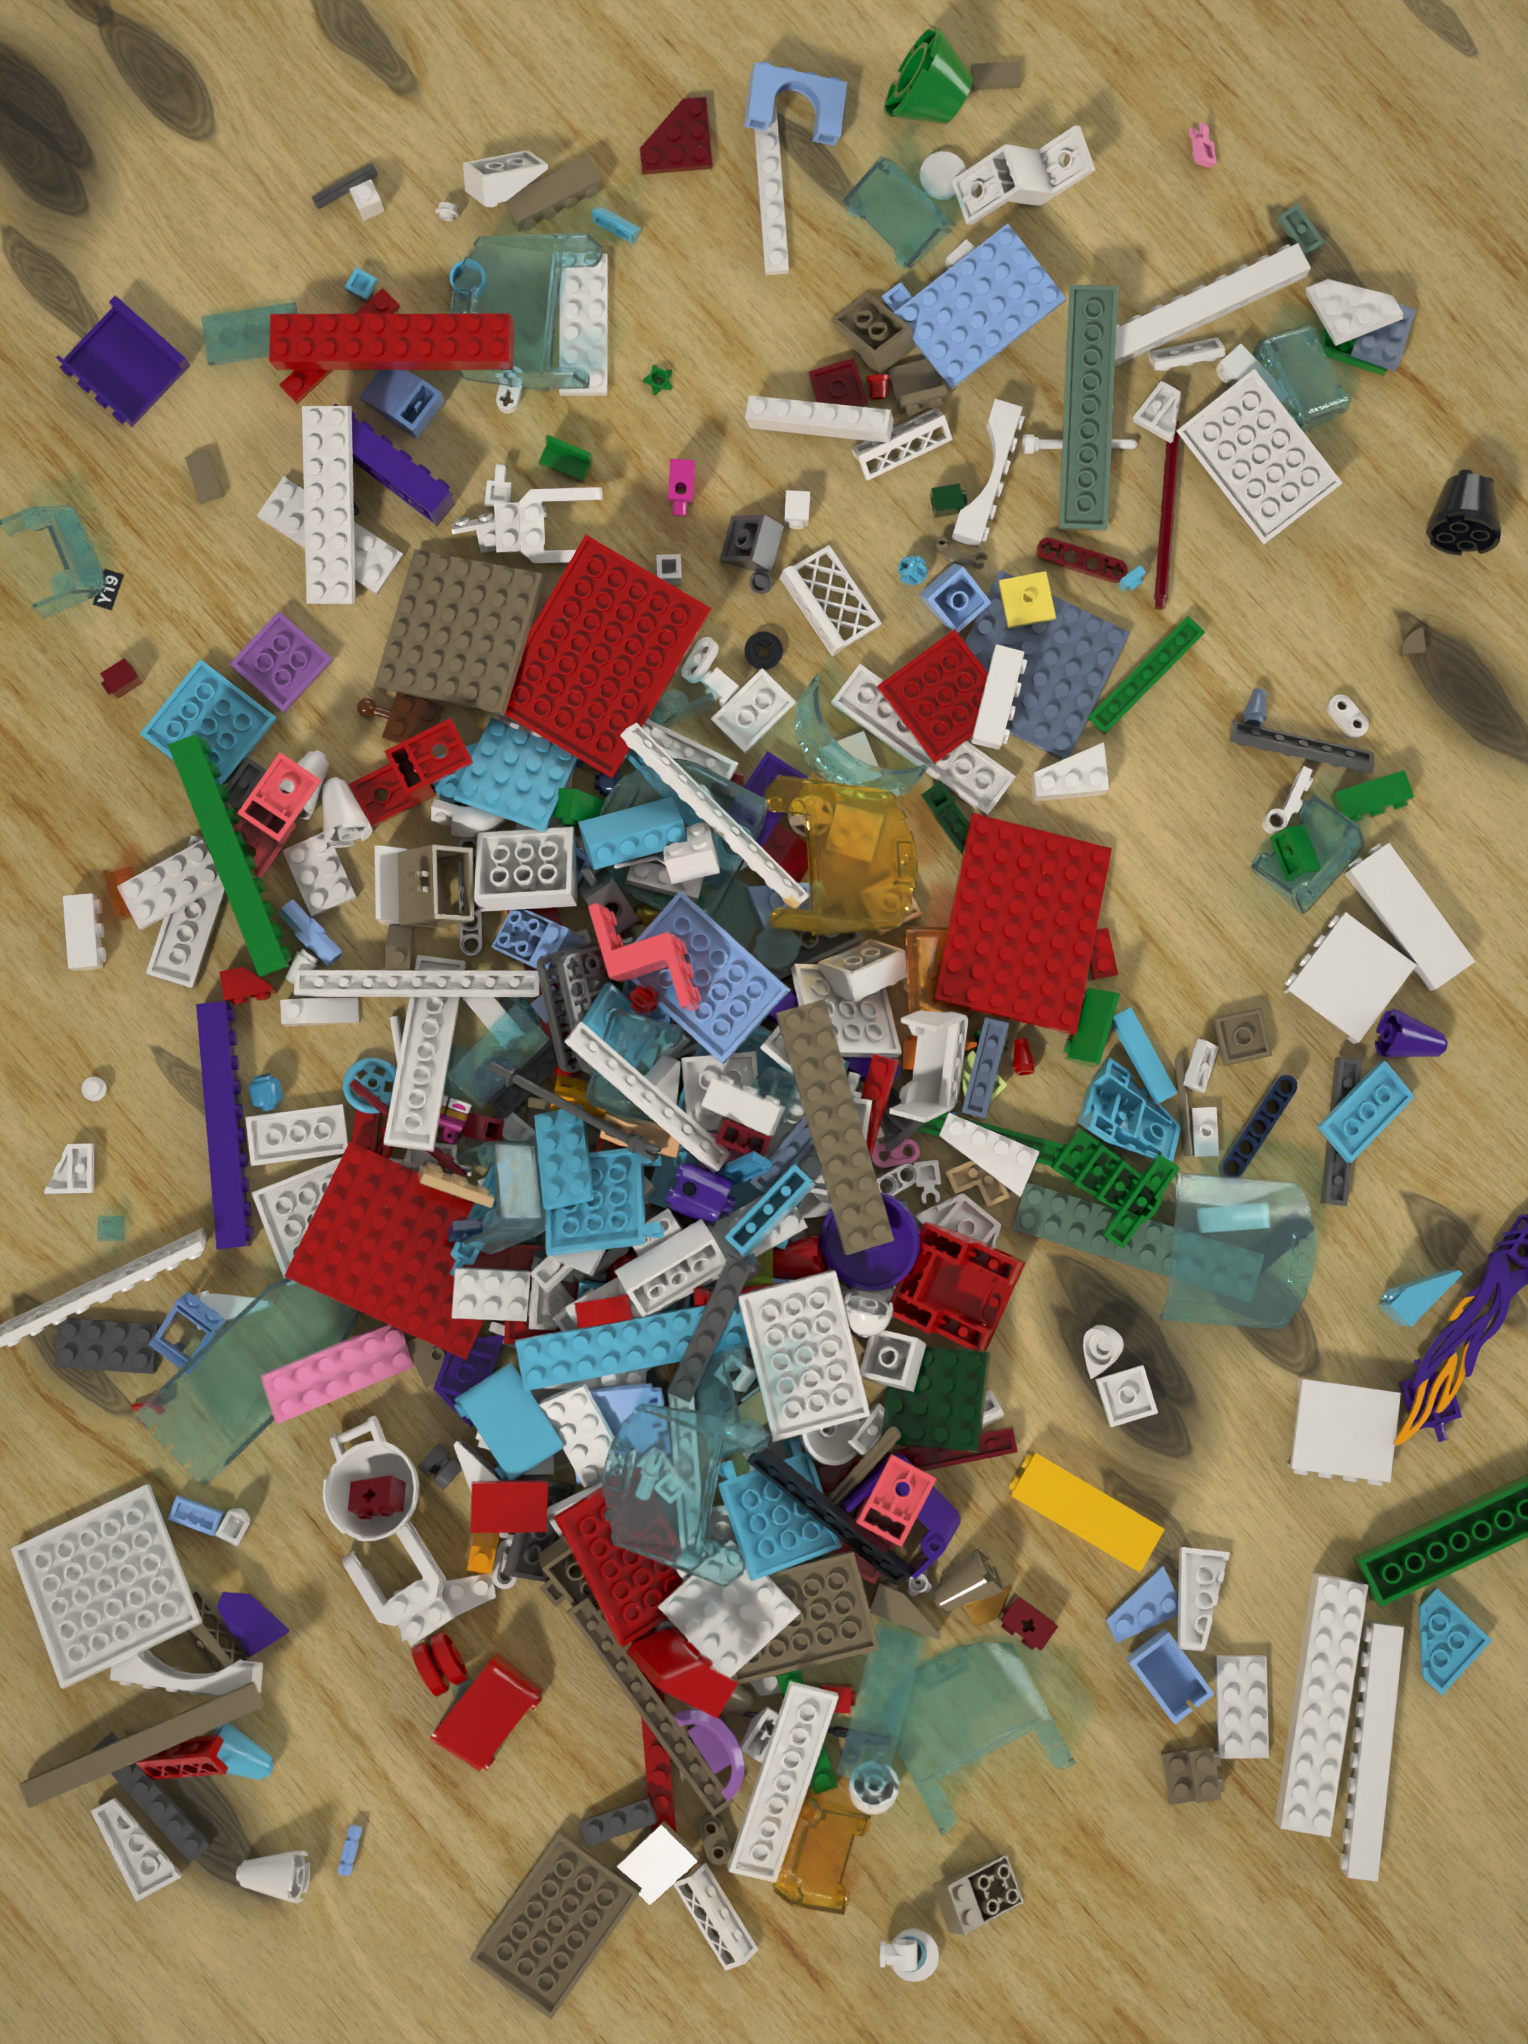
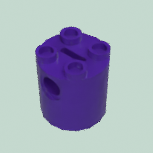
[665,1162,736,1227]

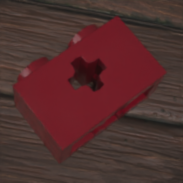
[714,1116,772,1157]
[347,1475,406,1520]
[999,1593,1059,1651]

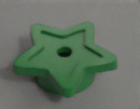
[643,365,673,396]

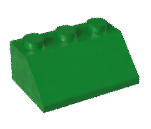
[1063,988,1120,1068]

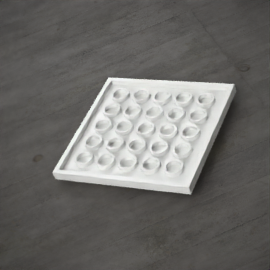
[11,1484,202,1689]

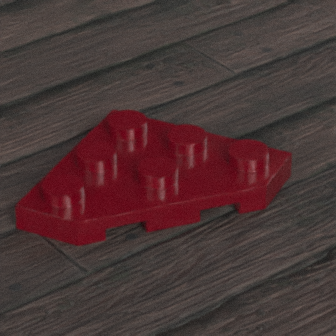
[640,97,713,175]

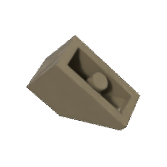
[385,925,414,970]

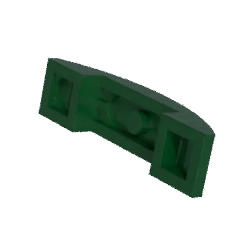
[921,781,969,856]

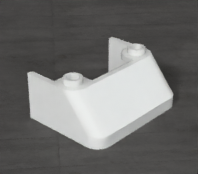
[889,1011,968,1123]

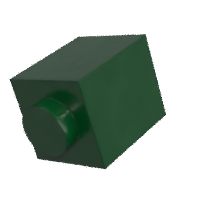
[930,483,967,518]

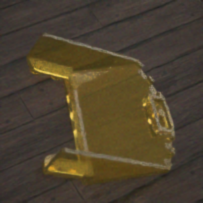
[764,775,918,936]

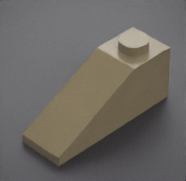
[869,1579,941,1640]

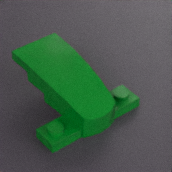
[1051,1127,1180,1249]

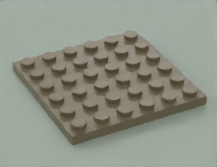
[374,549,546,715]

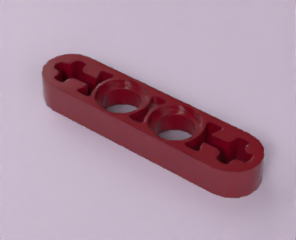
[1036,537,1128,583]

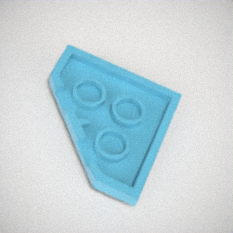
[1418,1587,1492,1695]

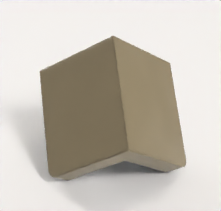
[527,1097,552,1129]

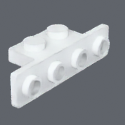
[451,506,547,553]

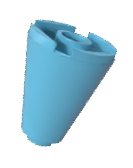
[209,1722,274,1780]

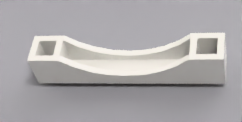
[951,399,1025,548]
[110,1649,263,1698]

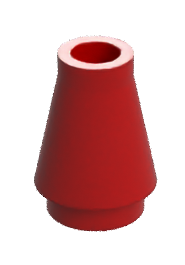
[1012,1038,1037,1076]

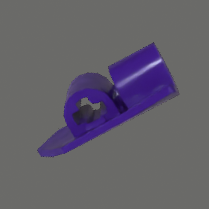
[217,1592,289,1657]

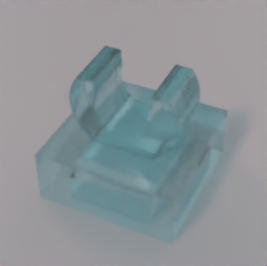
[98,1216,125,1241]

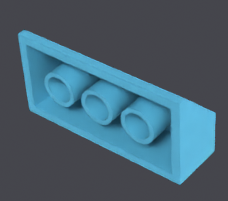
[578,797,687,870]

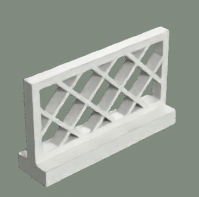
[780,545,882,657]

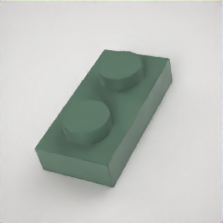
[1277,204,1325,257]

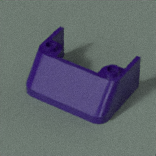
[844,1453,961,1580]

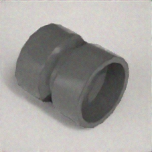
[418,1443,462,1490]

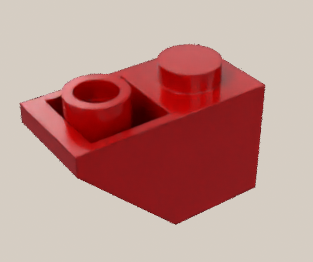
[219,967,277,1005]

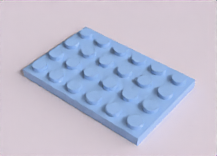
[894,223,1066,390]
[631,891,790,1064]

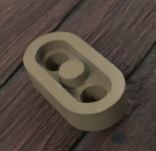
[699,1813,731,1865]

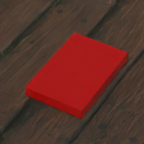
[470,1480,548,1533]

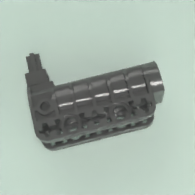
[537,937,635,1082]

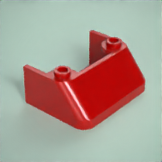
[626,1626,739,1719]

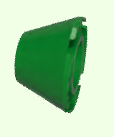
[884,26,973,124]

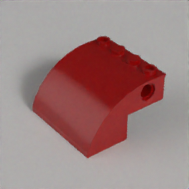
[889,1222,1026,1352]

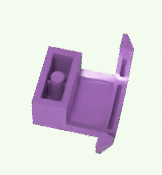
[673,1709,744,1802]

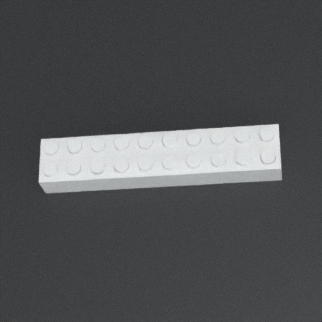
[1275,1573,1368,1837]

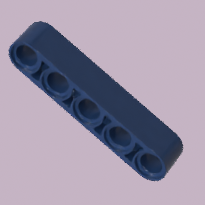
[1218,1075,1298,1179]

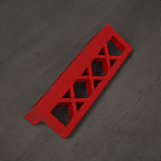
[135,1735,229,1780]

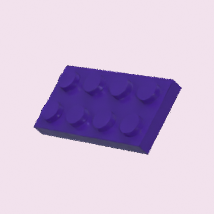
[727,751,808,847]

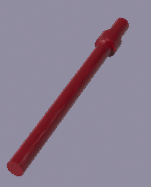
[349,1079,468,1177]

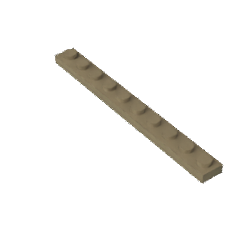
[566,1596,734,1817]

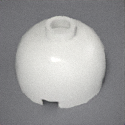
[843,1291,893,1337]
[849,1761,899,1815]

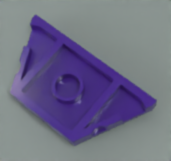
[433,1335,504,1427]

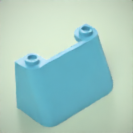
[454,1363,564,1481]

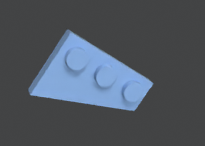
[746,881,829,932]
[1105,1565,1178,1643]

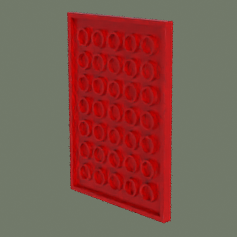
[505,534,712,779]
[933,813,1112,1035]
[284,1141,525,1360]

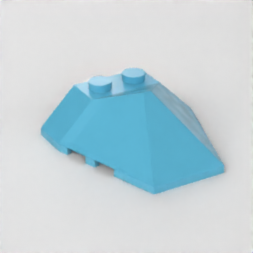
[1077,1057,1181,1162]

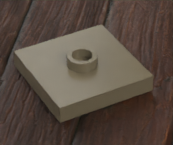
[1212,1008,1272,1067]
[406,1338,447,1388]

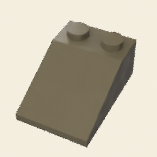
[831,292,916,374]
[538,1536,600,1611]

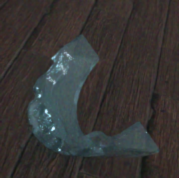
[795,675,928,800]

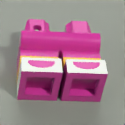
[439,1096,474,1144]

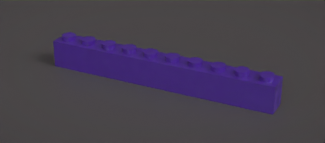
[196,1001,254,1249]

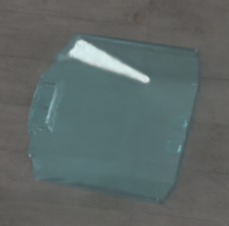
[1160,1172,1316,1329]

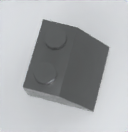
[719,515,784,571]

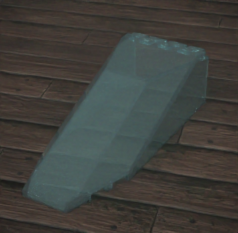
[133,1278,362,1486]

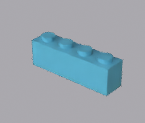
[725,1164,816,1257]

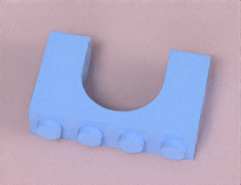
[743,62,847,146]

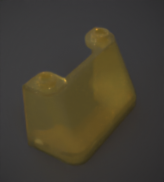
[773,1795,871,1915]

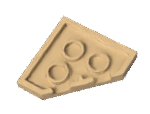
[417,1162,495,1208]

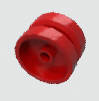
[411,1630,469,1697]

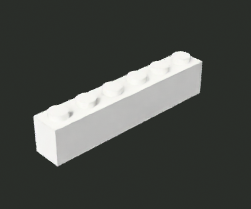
[745,395,894,443]

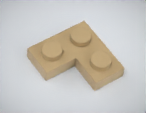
[945,1160,1010,1207]

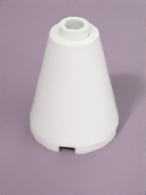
[280,750,329,820]
[322,777,373,848]
[236,1850,310,1903]

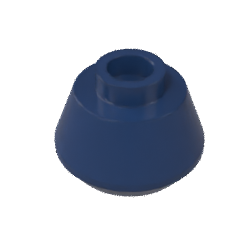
[595,770,620,800]

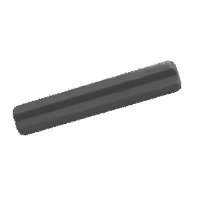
[312,164,378,209]

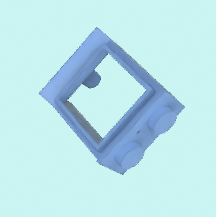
[148,1291,227,1374]

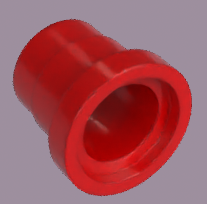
[867,374,891,400]

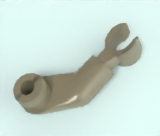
[935,537,987,569]

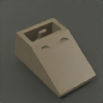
[932,1854,1024,1935]

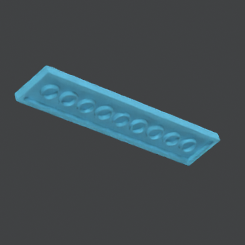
[515,1299,750,1391]

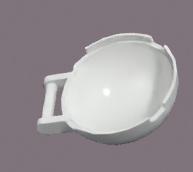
[323,1415,419,1541]

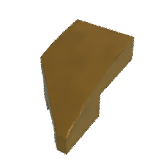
[965,1585,1012,1627]

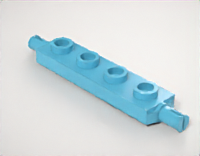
[450,1151,516,1275]

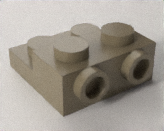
[1161,1745,1225,1805]

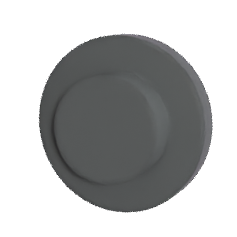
[750,570,773,594]

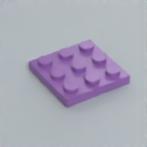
[230,611,334,713]

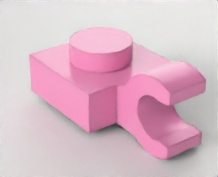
[1189,122,1217,168]

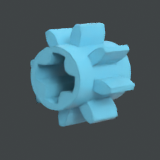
[898,555,927,586]

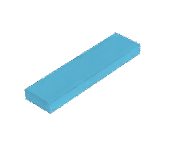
[1112,1007,1178,1105]

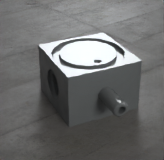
[578,865,639,935]

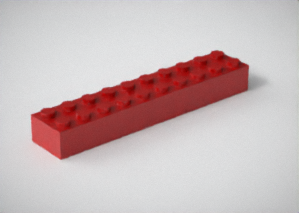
[269,313,514,370]

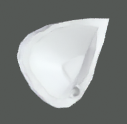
[1083,1325,1124,1379]

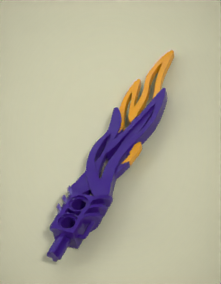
[1393,1214,1528,1446]

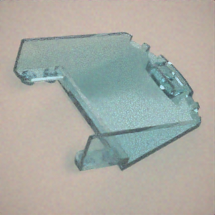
[450,233,603,392]
[602,1404,770,1587]
[881,1642,1076,1835]

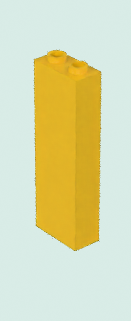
[1008,1451,1165,1572]

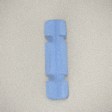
[337,1825,362,1876]

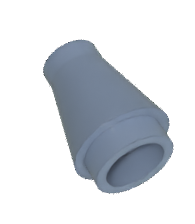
[1243,689,1267,726]

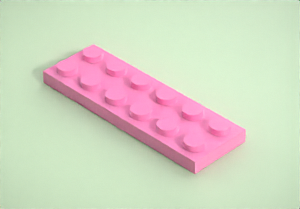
[260,1324,414,1423]

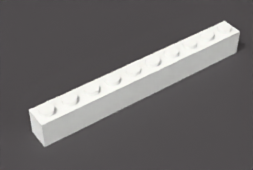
[1115,244,1311,367]
[1339,1620,1404,1882]

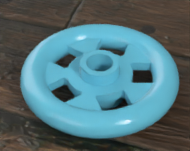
[343,1057,397,1113]

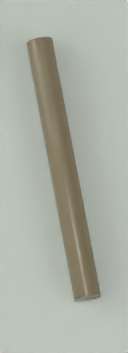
[1175,1058,1194,1156]

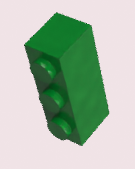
[1331,770,1414,825]

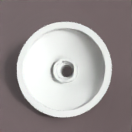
[800,1418,864,1466]

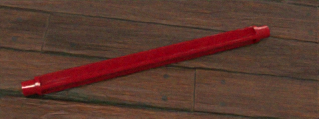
[1154,421,1180,610]

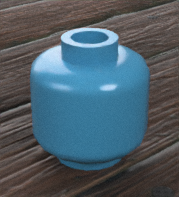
[249,1073,284,1111]

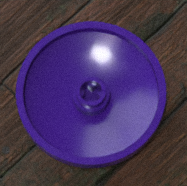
[821,1192,920,1291]

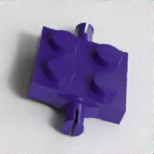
[1399,1358,1462,1442]

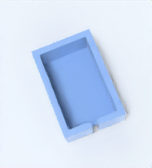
[1125,1628,1214,1724]

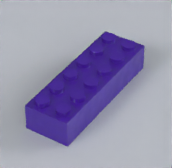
[334,403,455,526]

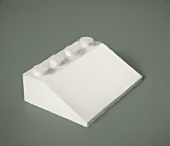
[474,827,578,912]

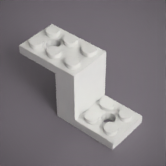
[951,126,1096,225]

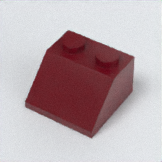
[755,824,818,883]

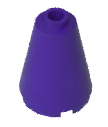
[1375,1009,1448,1057]

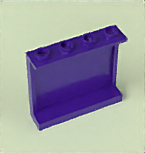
[56,295,190,428]

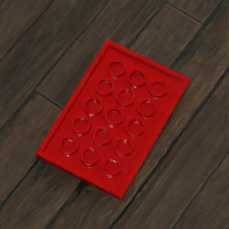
[554,1465,683,1648]

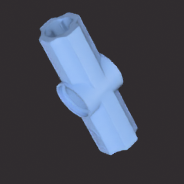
[278,900,343,967]

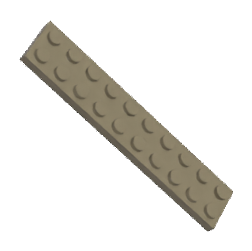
[776,999,894,1255]

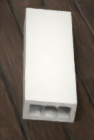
[1344,843,1475,992]

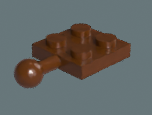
[357,692,444,744]

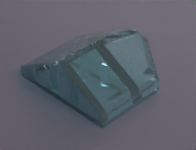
[751,1066,798,1125]

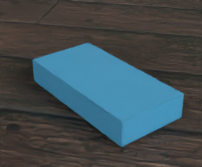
[719,1151,772,1185]

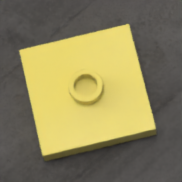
[998,571,1056,629]

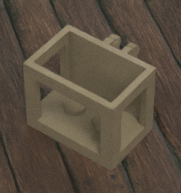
[398,844,474,928]

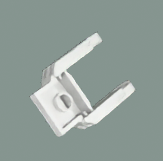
[494,487,603,563]
[342,1520,454,1647]

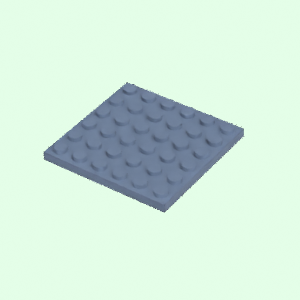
[965,570,1130,760]

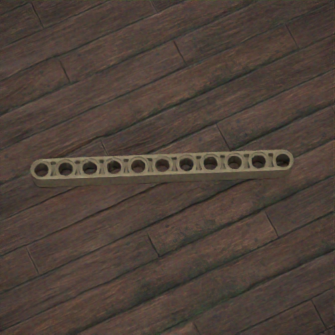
[19,1682,264,1808]

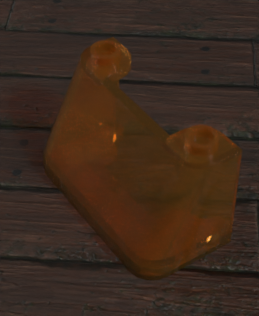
[903,927,972,1028]

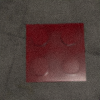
[808,358,868,407]

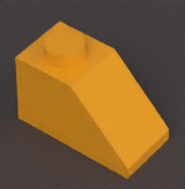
[467,1533,501,1574]

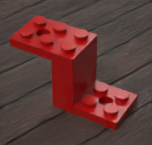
[349,718,473,828]

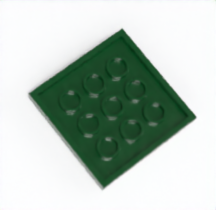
[881,1347,990,1453]

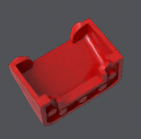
[430,1652,543,1772]

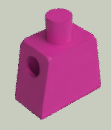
[668,459,696,517]

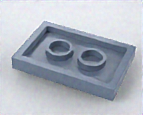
[1350,303,1416,372]

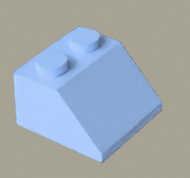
[918,563,991,633]

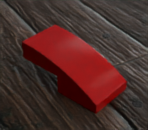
[574,1294,632,1328]

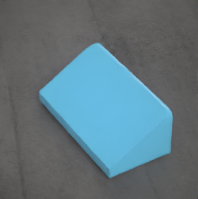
[592,207,642,244]

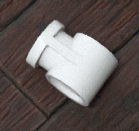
[880,1939,917,1972]

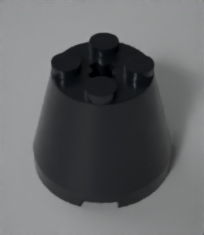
[1426,469,1501,556]

